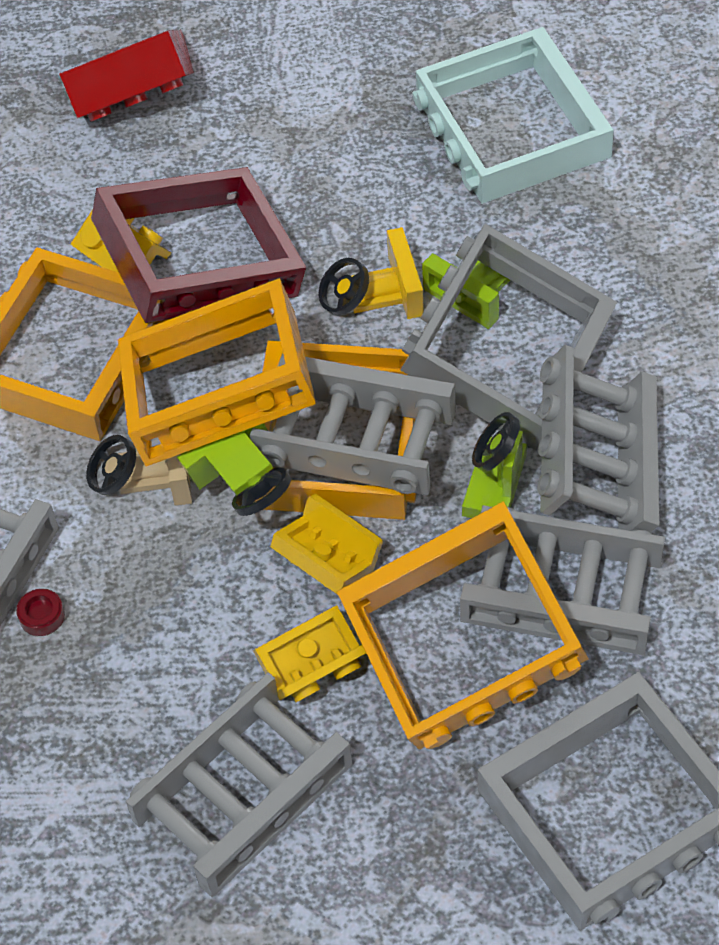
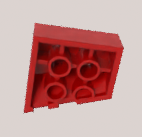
[59,29,194,122]

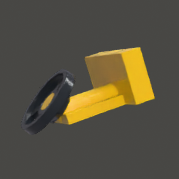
[318,227,424,319]

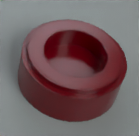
[16,589,65,636]

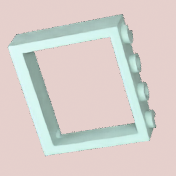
[412,27,614,204]

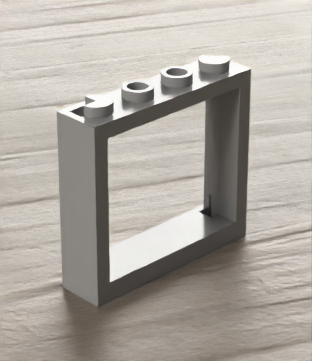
[400,224,617,450]
[478,672,719,931]

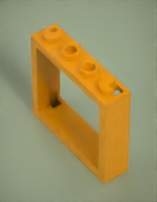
[0,247,169,442]
[118,278,316,467]
[255,340,416,520]
[337,501,589,750]

